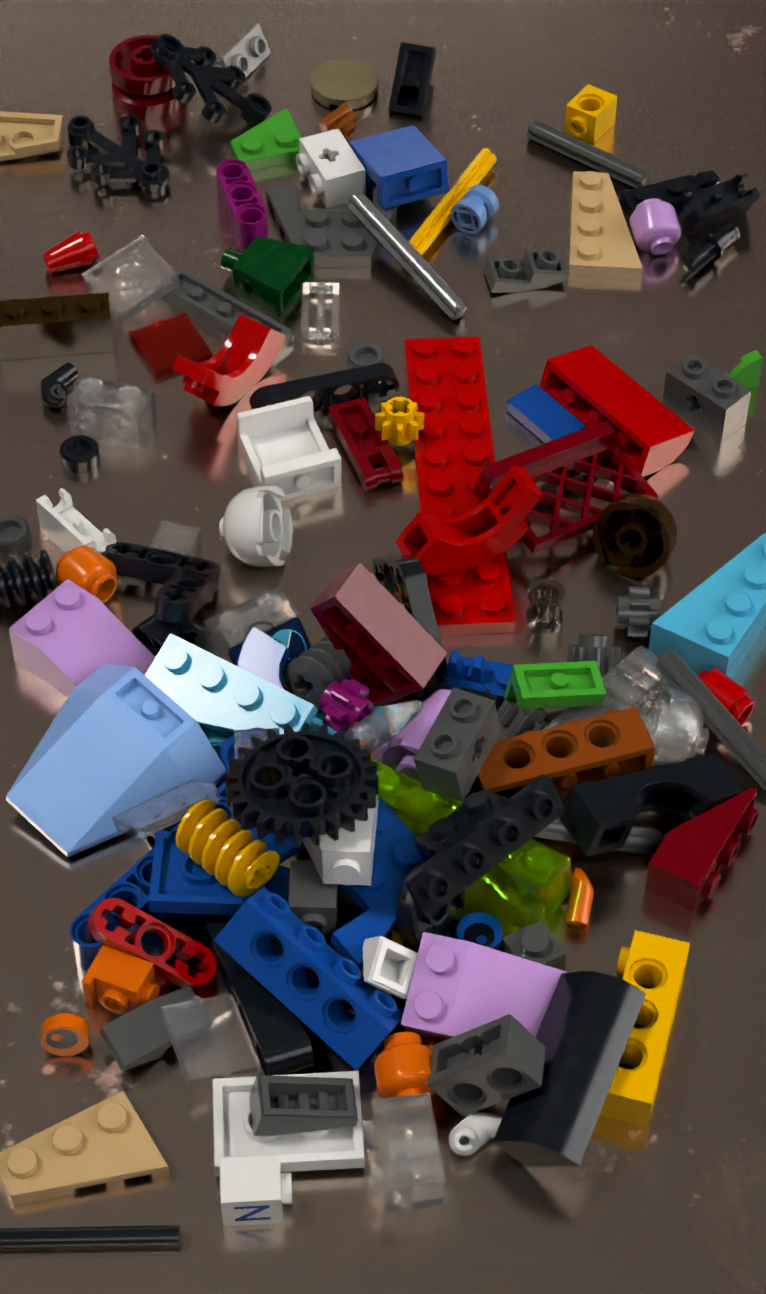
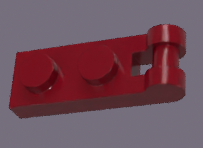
[328,397,404,492]

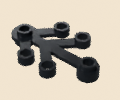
[150,34,272,125]
[67,115,170,194]

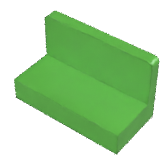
[504,661,607,709]

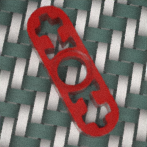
[88,898,217,990]

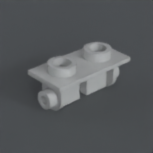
[212,23,271,78]

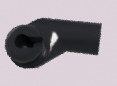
[40,362,79,408]

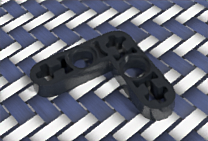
[105,542,220,623]
[372,554,447,679]

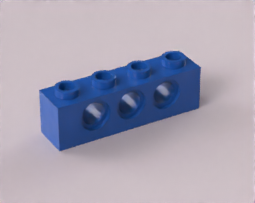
[214,887,403,1071]

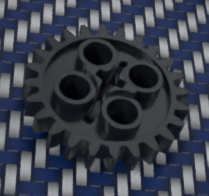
[225,723,379,847]

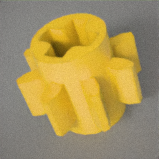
[375,397,424,446]

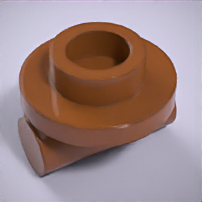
[319,102,358,139]

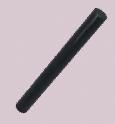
[0,1225,181,1249]

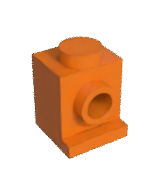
[81,945,160,1015]

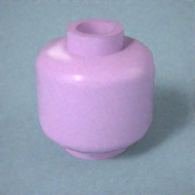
[630,198,681,255]

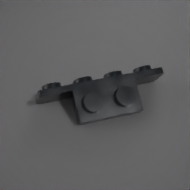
[404,774,565,917]

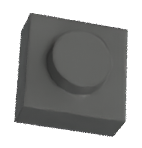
[501,920,566,968]

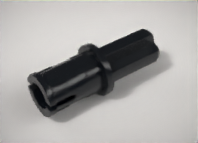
[681,221,740,272]

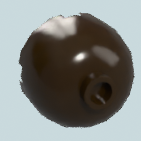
[593,493,677,578]

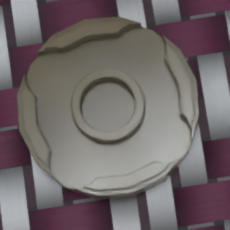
[311,59,378,109]

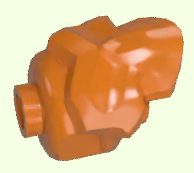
[374,1032,435,1109]

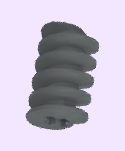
[285,635,354,709]

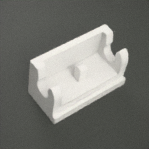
[36,488,116,556]

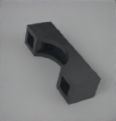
[559,754,744,857]

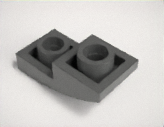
[484,249,568,293]
[99,986,213,1071]

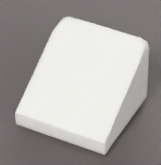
[363,936,418,999]

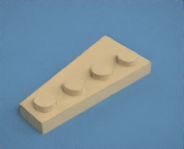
[569,171,643,280]

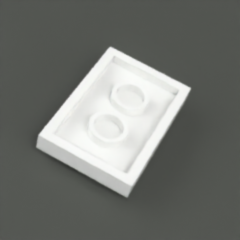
[213,1071,364,1176]

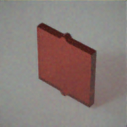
[129,313,213,378]

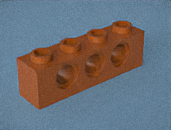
[471,706,656,798]

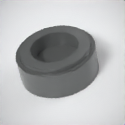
[347,343,385,369]
[0,515,31,555]

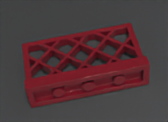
[473,420,659,553]

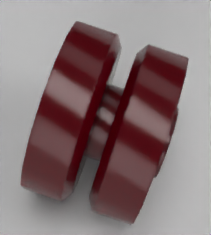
[109,35,185,120]

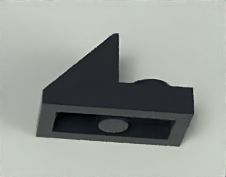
[388,42,436,117]

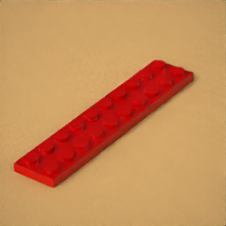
[404,336,515,636]

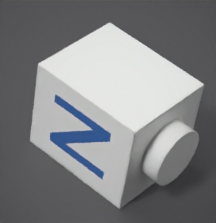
[219,1154,292,1227]

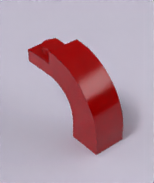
[172,313,286,407]
[395,465,543,575]

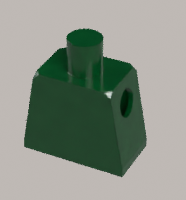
[221,237,314,318]

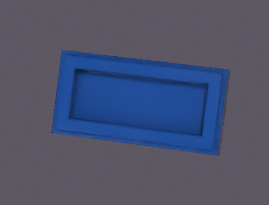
[506,384,587,443]

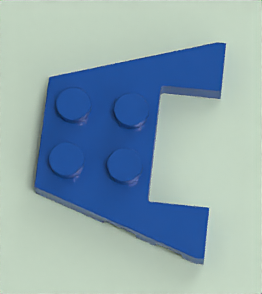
[250,797,427,971]

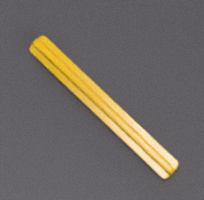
[409,148,497,256]

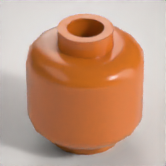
[56,546,118,603]

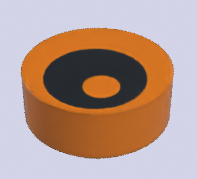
[41,1013,90,1056]

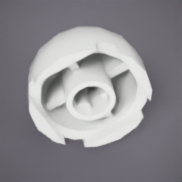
[219,486,293,567]

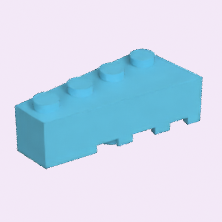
[648,533,766,678]

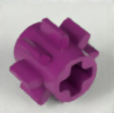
[319,678,373,733]

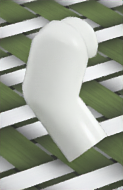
[449,1112,503,1156]

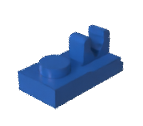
[442,650,513,707]

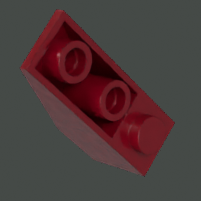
[645,787,759,912]

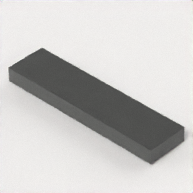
[156,268,293,351]

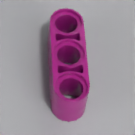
[216,159,268,251]

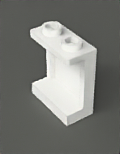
[236,396,342,502]

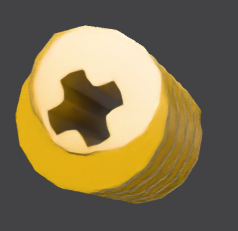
[175,799,281,897]

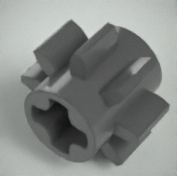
[616,587,661,638]
[567,634,621,679]
[497,699,549,738]

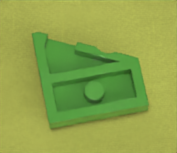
[230,109,302,172]

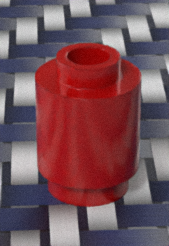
[697,668,756,725]

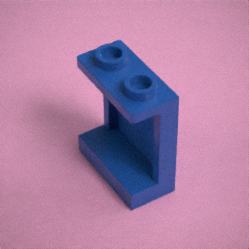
[349,125,449,209]

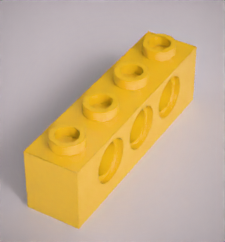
[599,930,690,1128]

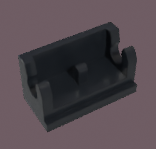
[671,173,761,234]

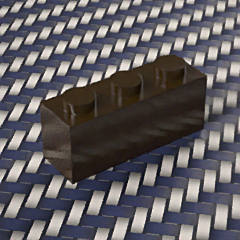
[0,293,114,361]

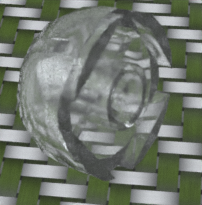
[639,682,709,766]

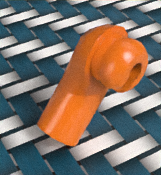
[556,867,594,928]

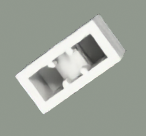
[296,129,366,209]

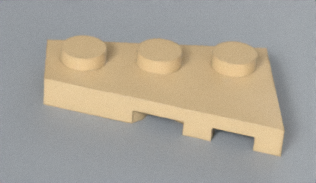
[0,111,65,162]
[0,1091,169,1206]

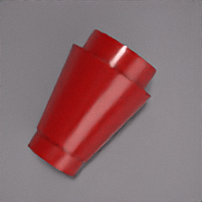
[42,231,100,274]

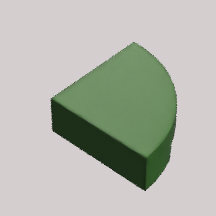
[724,350,763,389]

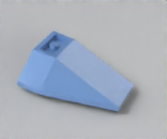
[6,663,227,857]

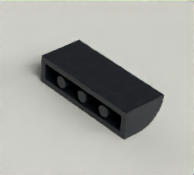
[493,971,646,1167]

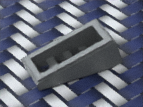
[250,1075,358,1136]

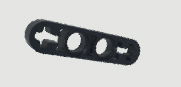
[249,363,399,415]

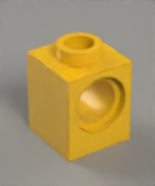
[564,84,617,145]

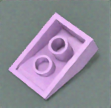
[9,579,155,697]
[401,932,568,1043]

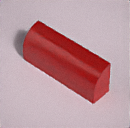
[540,345,695,477]

